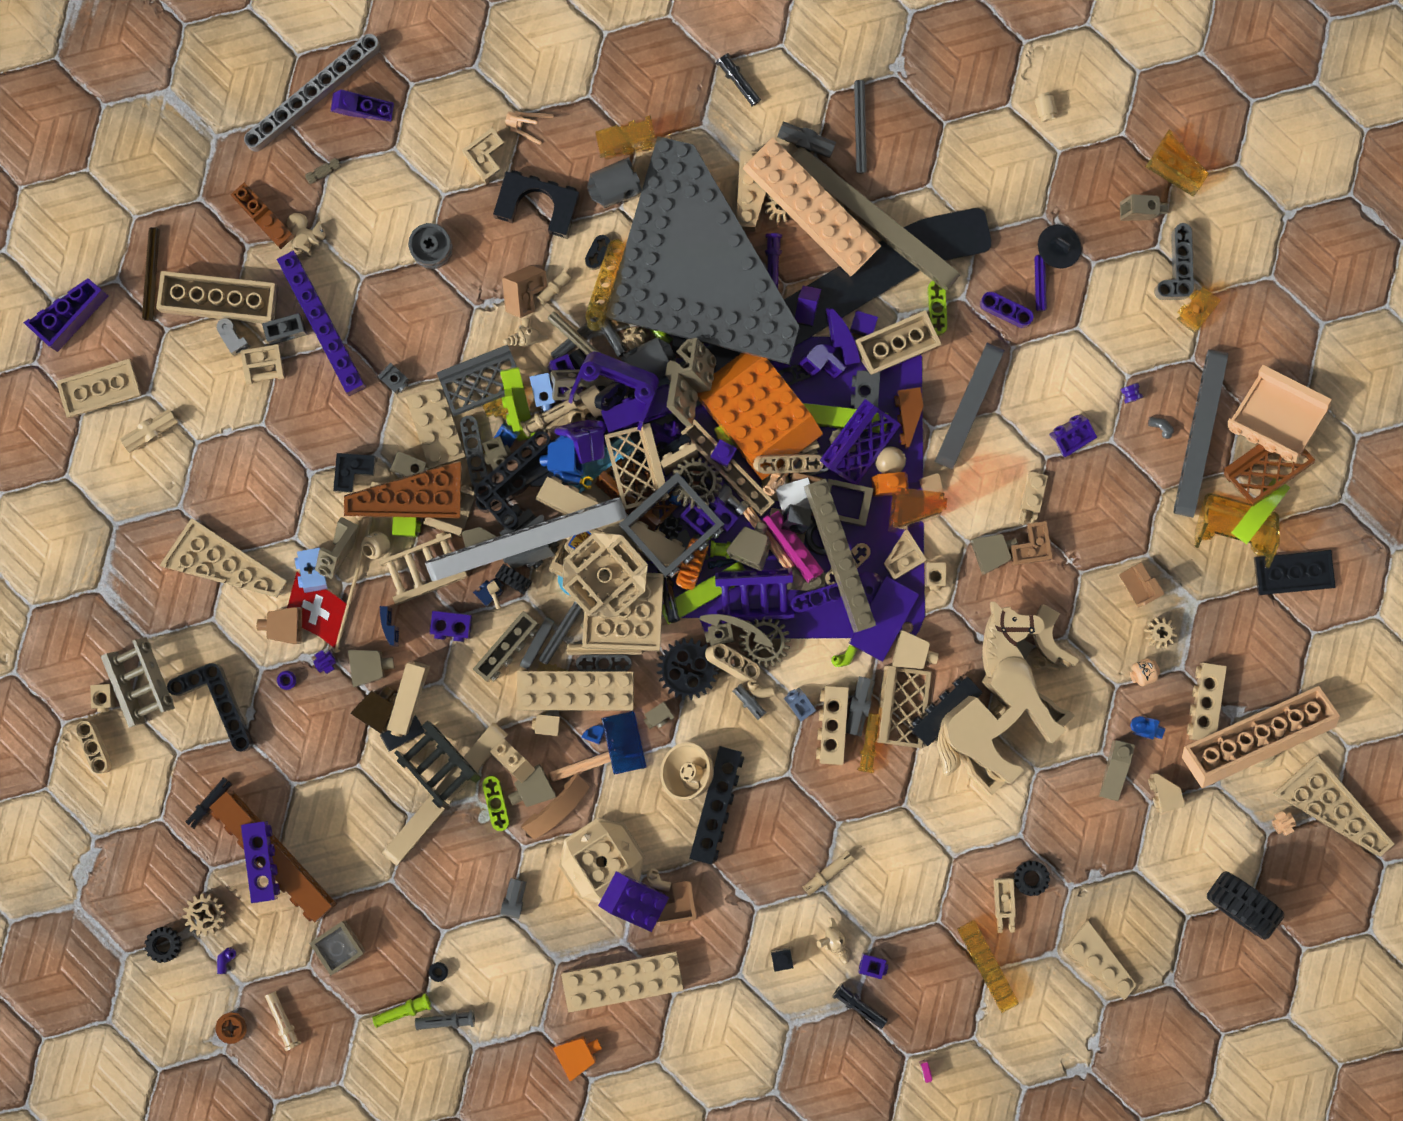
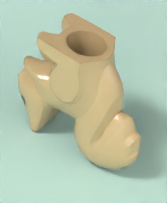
[286,213,326,257]

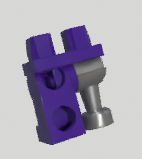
[696,478,749,533]

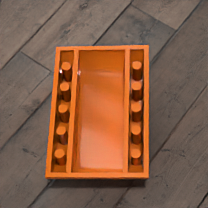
[698,353,823,481]

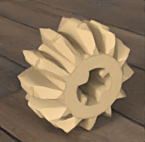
[764,195,792,223]
[1144,617,1177,649]

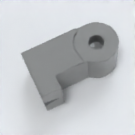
[216,318,251,356]

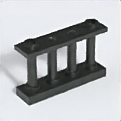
[394,720,482,810]

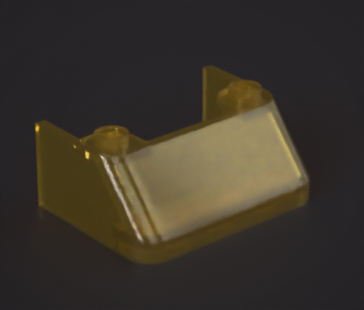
[1195,493,1280,568]

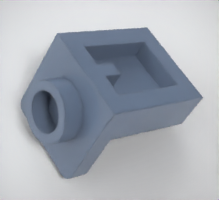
[784,688,816,722]

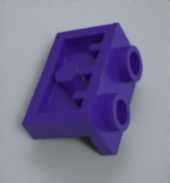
[1049,414,1097,457]

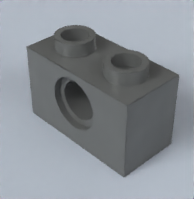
[262,313,307,345]
[851,370,880,409]

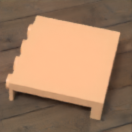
[1228,365,1332,462]

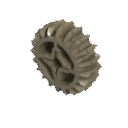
[671,457,722,509]
[739,617,791,668]

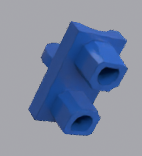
[1130,716,1165,739]

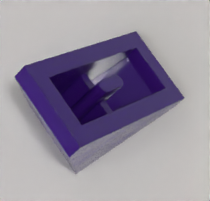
[795,285,821,326]

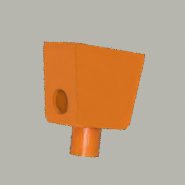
[871,472,909,497]
[553,1036,602,1081]

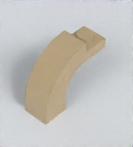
[1033,604,1079,668]

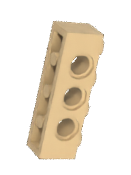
[1187,663,1227,741]
[816,686,849,765]

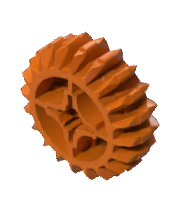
[676,538,708,590]

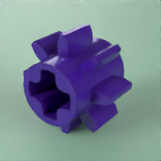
[313,650,337,674]

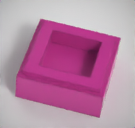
[919,1060,933,1083]

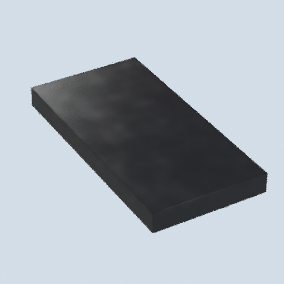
[1254,550,1336,596]

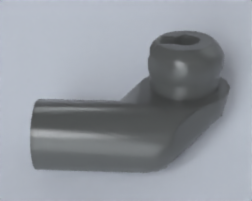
[1148,417,1174,439]

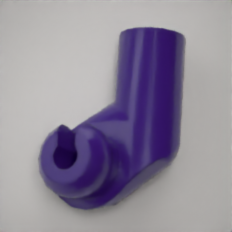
[217,948,237,974]

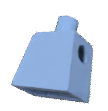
[529,372,556,413]

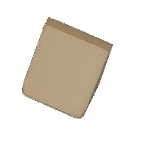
[919,473,943,498]

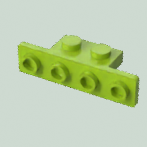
[500,367,535,441]

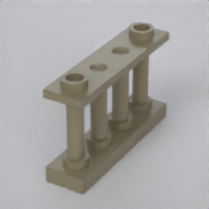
[101,637,175,728]

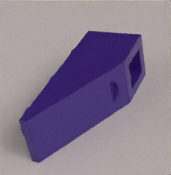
[330,90,394,122]

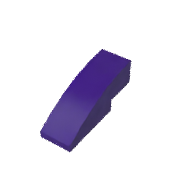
[826,308,860,365]

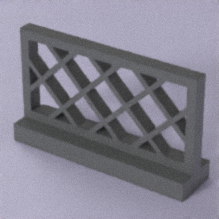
[437,345,525,416]

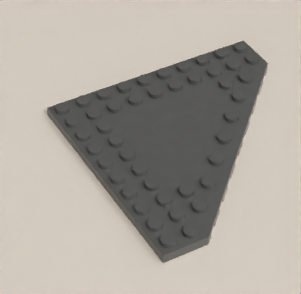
[605,136,800,365]

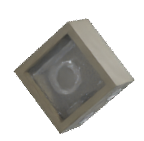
[309,920,366,976]

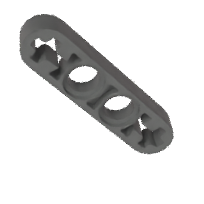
[460,416,488,489]

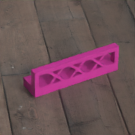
[763,511,824,584]

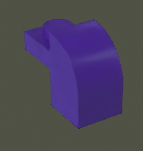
[798,344,846,379]

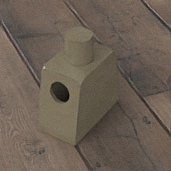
[1120,194,1168,221]
[389,451,430,477]
[726,522,771,571]
[970,534,1018,575]
[348,650,395,687]
[508,764,557,807]

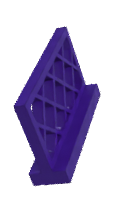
[820,399,901,485]

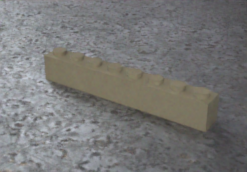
[804,479,876,632]

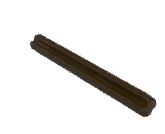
[142,227,160,321]

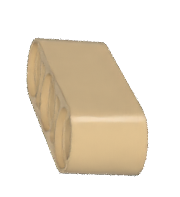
[705,643,760,682]
[75,721,112,774]

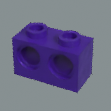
[430,611,472,642]

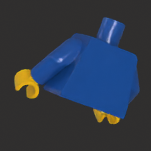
[539,431,593,490]

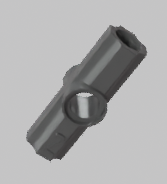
[777,121,836,158]
[846,676,875,736]

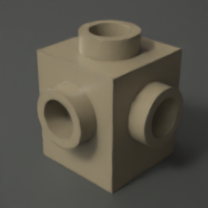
[482,436,511,470]

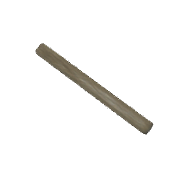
[548,311,635,394]

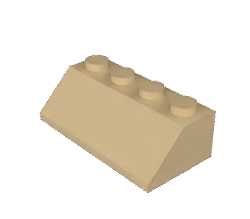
[855,310,941,375]

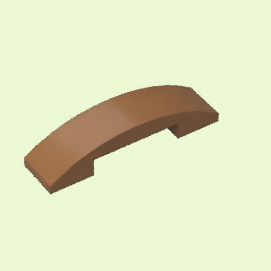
[521,773,590,839]

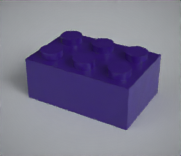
[598,871,669,932]

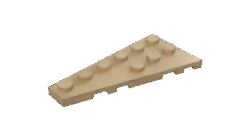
[159,518,288,597]
[1273,756,1394,857]

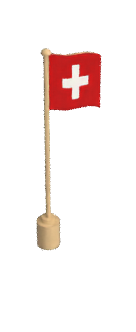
[287,482,380,653]

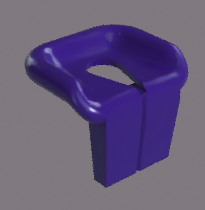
[555,420,606,464]

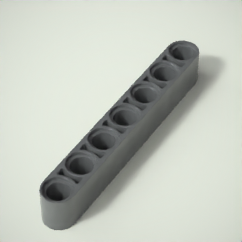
[935,343,1005,469]

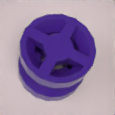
[1120,383,1143,404]

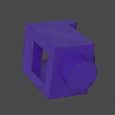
[858,953,888,979]

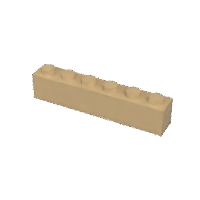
[681,419,775,517]

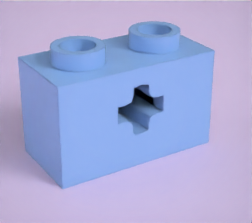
[294,548,328,593]

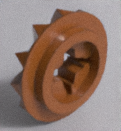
[215,1012,247,1044]

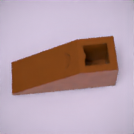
[894,387,923,449]

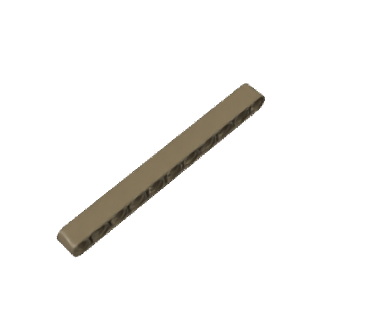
[792,147,960,290]

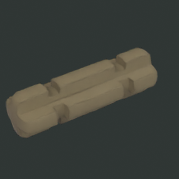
[305,158,341,184]

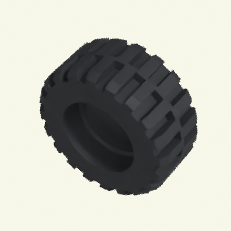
[1207,871,1284,940]

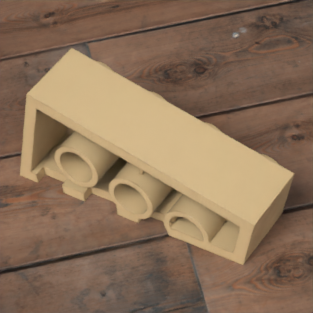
[737,151,767,232]

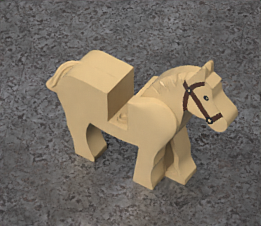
[938,602,1075,796]

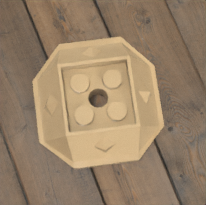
[562,533,648,617]
[559,818,645,903]

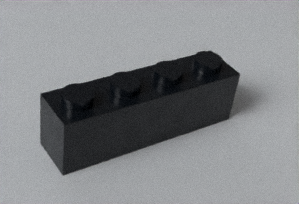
[909,675,983,746]

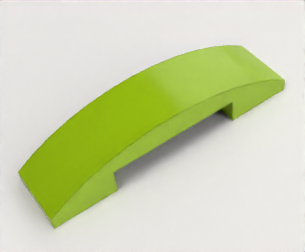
[1231,478,1290,545]

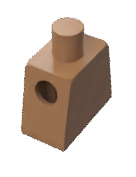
[256,607,302,644]

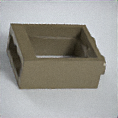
[827,479,873,527]

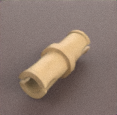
[536,271,571,305]

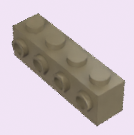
[473,611,539,682]

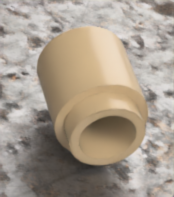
[1035,92,1057,122]

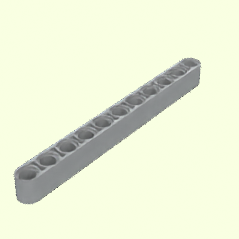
[425,498,627,581]

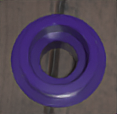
[277,671,296,690]

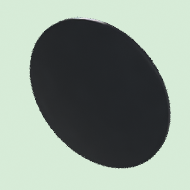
[1038,225,1081,269]

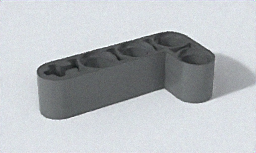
[1154,223,1194,300]

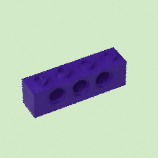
[241,821,280,903]

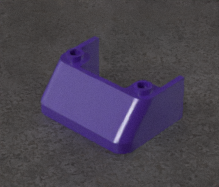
[569,351,659,431]

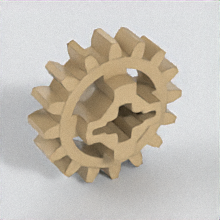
[182,893,226,936]

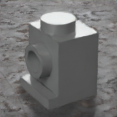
[378,363,410,394]

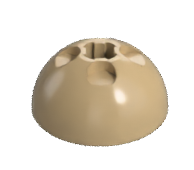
[660,742,714,800]

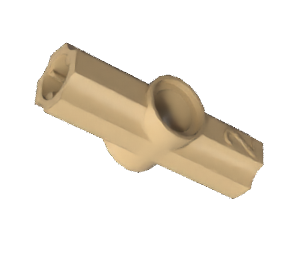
[546,399,590,439]
[120,409,179,453]

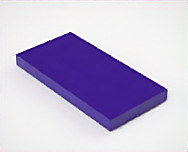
[849,576,919,662]

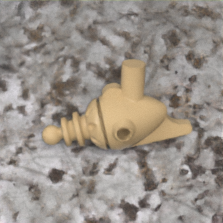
[503,318,549,346]
[816,918,849,964]

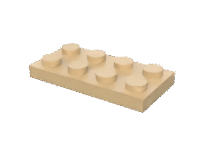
[56,359,142,418]
[406,385,466,469]

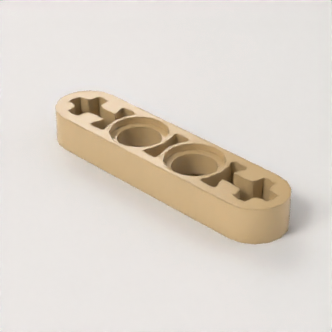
[753,453,824,474]

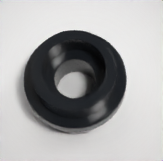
[429,962,448,982]

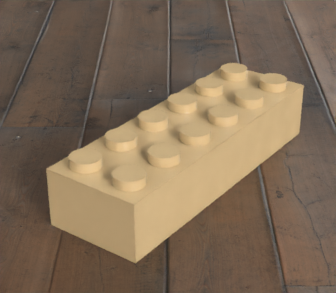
[156,271,279,323]
[517,671,634,711]
[561,950,684,1013]

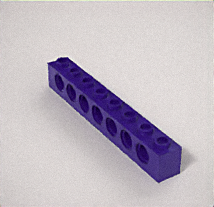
[277,250,366,396]

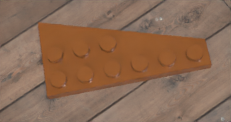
[344,460,461,518]

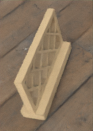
[604,423,669,510]
[874,666,931,748]

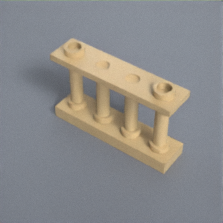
[379,532,468,605]

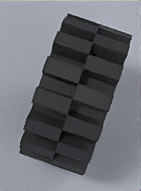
[495,564,532,595]
[1013,861,1050,896]
[144,927,182,963]

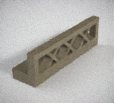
[551,370,629,400]

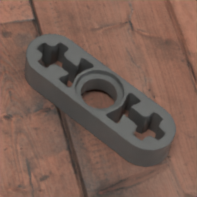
[520,617,555,670]
[576,655,632,672]

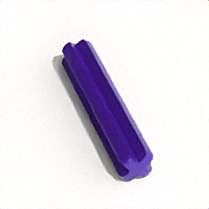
[1034,255,1047,311]

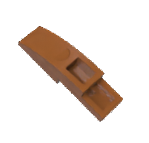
[230,182,294,250]

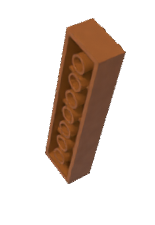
[209,791,337,923]

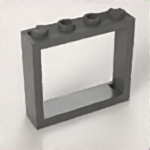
[619,473,724,578]

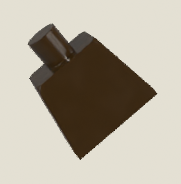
[350,685,395,734]

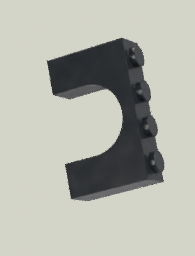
[493,170,580,239]

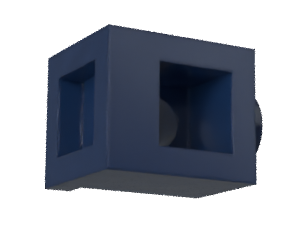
[473,577,504,607]

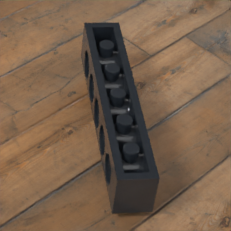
[689,746,744,865]

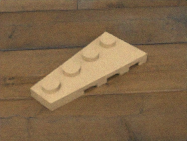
[1063,920,1137,1000]

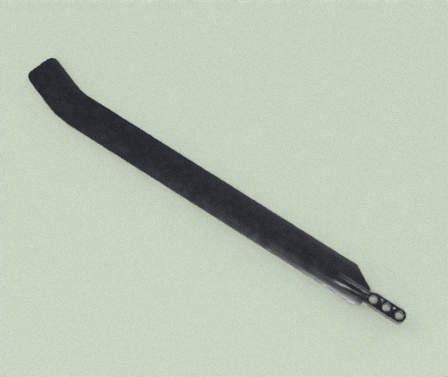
[476,208,992,513]

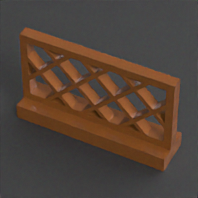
[1224,444,1315,506]
[595,454,683,532]

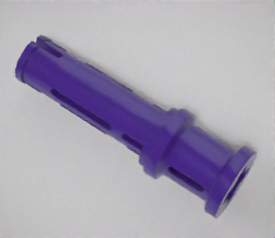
[765,233,782,289]

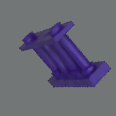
[715,568,794,623]

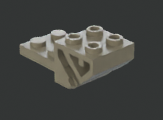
[665,338,716,427]

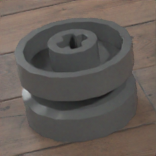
[408,223,453,269]

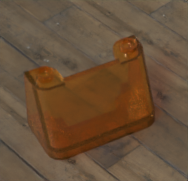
[888,487,947,533]

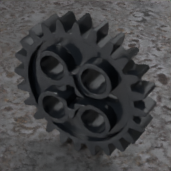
[657,638,719,700]

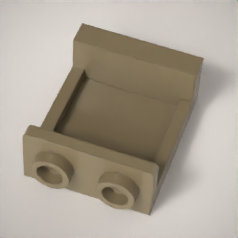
[315,517,358,579]

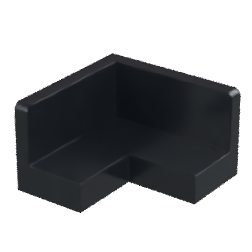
[333,453,378,493]

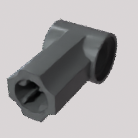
[500,878,527,919]

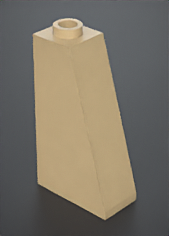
[387,660,430,737]

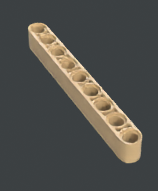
[382,722,508,866]

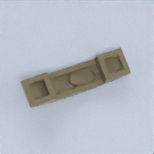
[699,614,773,648]

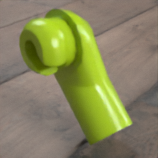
[831,645,858,667]

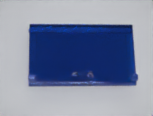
[601,711,647,775]

